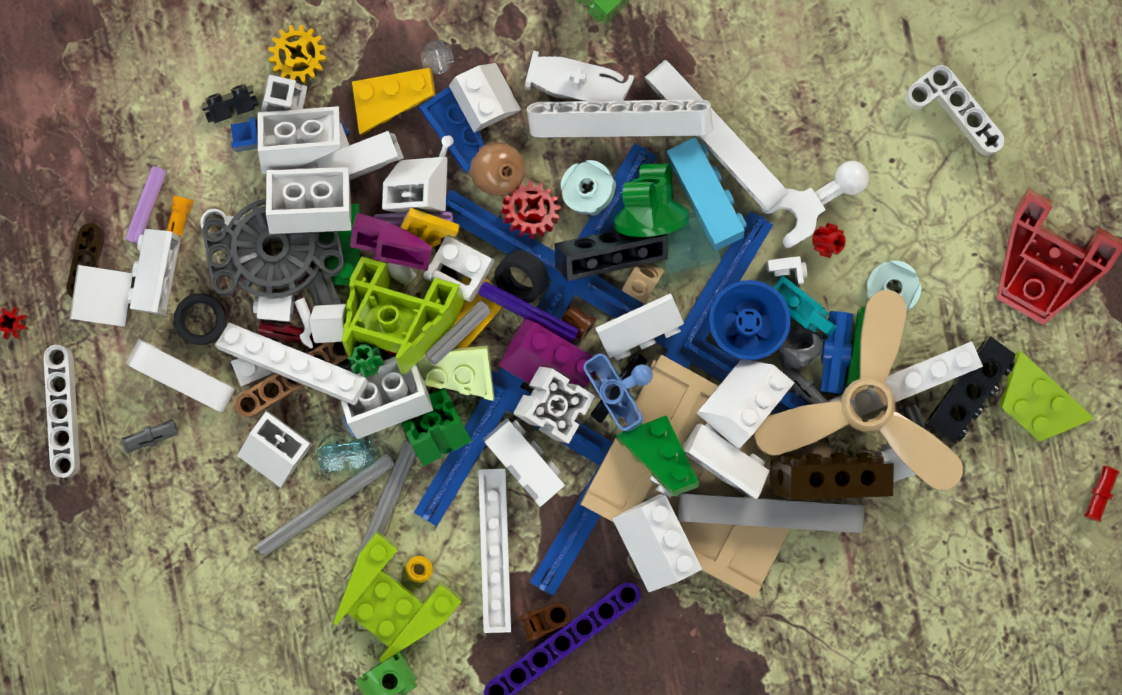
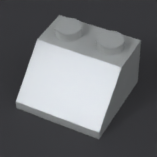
[449,63,521,133]

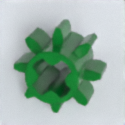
[348,343,384,379]

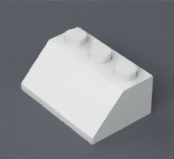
[266,167,351,234]
[127,229,181,316]
[596,293,684,361]
[341,356,433,439]
[697,359,794,449]
[682,423,769,499]
[612,493,702,592]

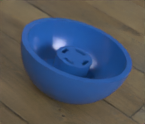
[709,280,790,360]

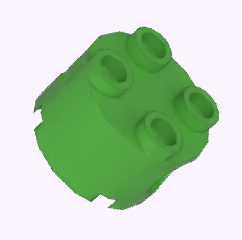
[354,651,418,695]

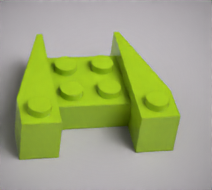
[342,256,465,375]
[333,530,462,663]

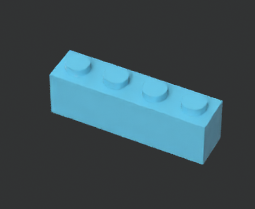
[667,137,747,251]

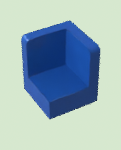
[230,117,258,152]

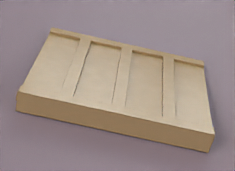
[580,355,834,598]

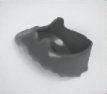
[778,325,824,369]

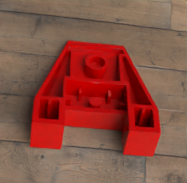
[996,188,1122,325]

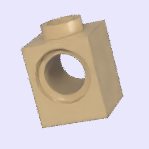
[622,263,665,304]

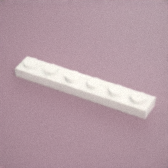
[215,323,368,405]
[828,342,983,417]
[478,469,511,633]

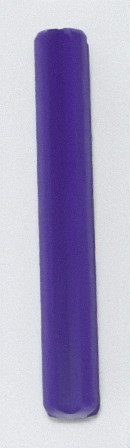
[478,282,578,342]

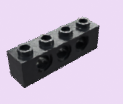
[554,230,668,281]
[925,336,1015,443]

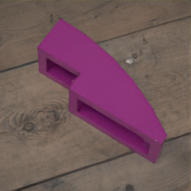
[350,213,432,271]

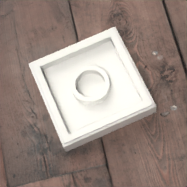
[70,265,132,327]

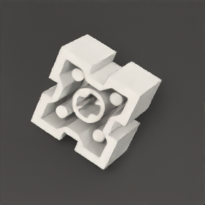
[513,366,595,444]

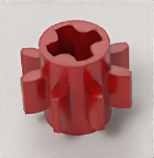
[812,223,846,258]
[0,307,29,340]

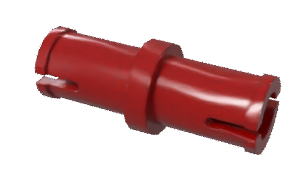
[1084,466,1120,522]

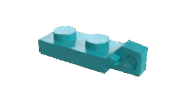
[773,276,837,336]

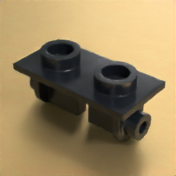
[202,84,259,124]

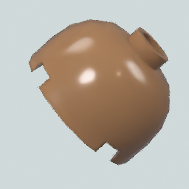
[470,142,526,196]

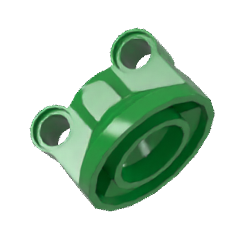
[613,164,690,237]

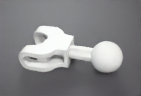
[760,161,869,248]

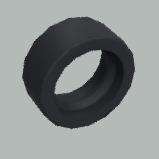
[494,250,549,303]
[174,294,227,345]

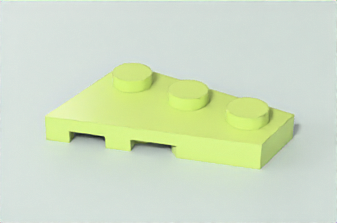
[417,346,494,401]

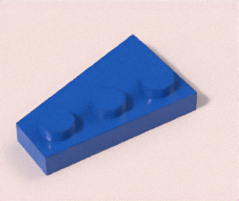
[418,87,484,174]

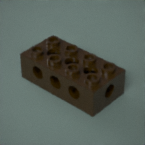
[770,452,894,500]

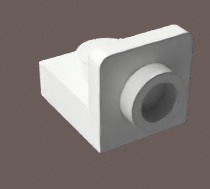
[766,256,807,285]

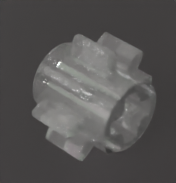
[420,40,454,74]

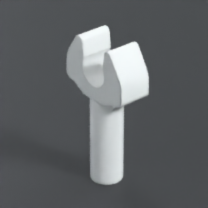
[295,298,326,349]

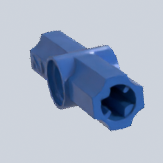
[819,311,853,394]

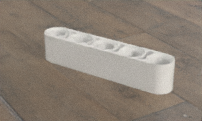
[44,345,80,478]

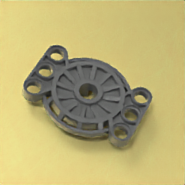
[203,198,344,299]

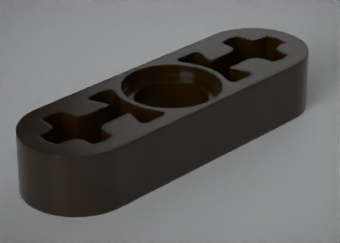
[67,223,105,298]

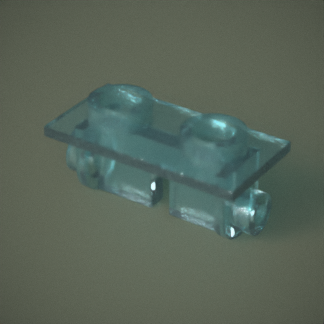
[317,439,374,473]

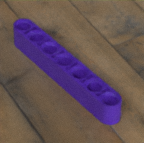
[484,582,640,695]

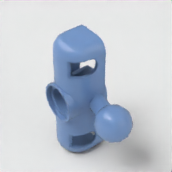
[584,354,653,432]

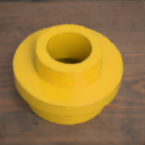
[406,556,433,583]

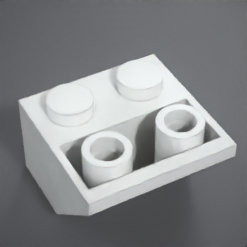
[382,157,447,213]
[237,411,313,488]

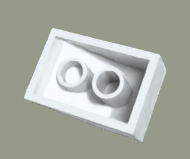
[258,106,341,174]

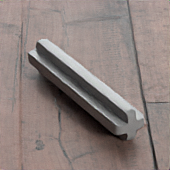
[425,301,490,365]

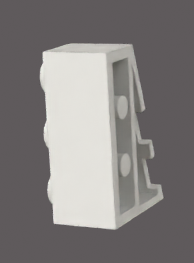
[483,418,565,507]

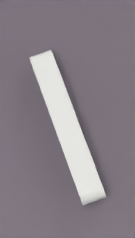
[645,60,788,212]
[527,100,713,137]

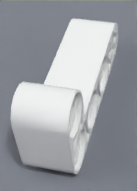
[904,65,1004,156]
[126,339,235,413]

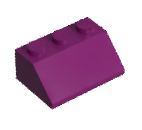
[498,318,595,389]

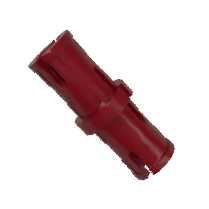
[258,320,313,344]

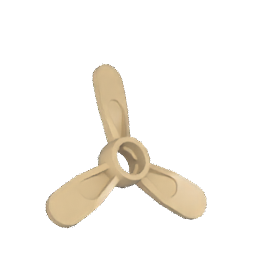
[755,290,963,490]

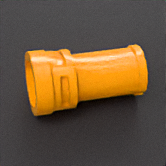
[166,195,194,237]

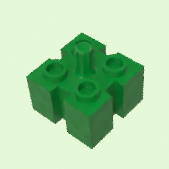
[401,388,472,467]

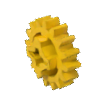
[268,25,327,84]

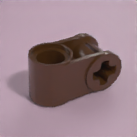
[517,601,571,642]

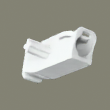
[525,51,634,102]
[296,123,404,180]

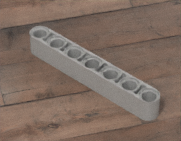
[677,493,865,533]

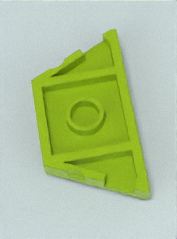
[999,350,1094,442]

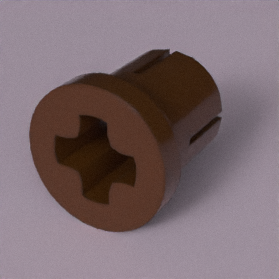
[562,305,597,341]

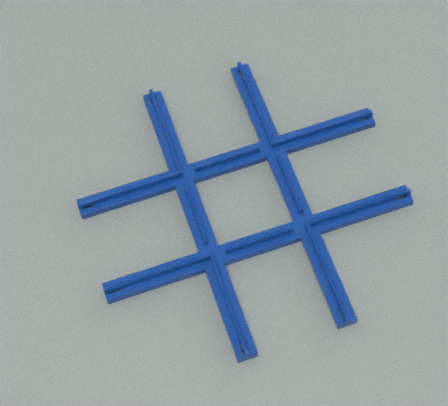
[414,143,809,596]

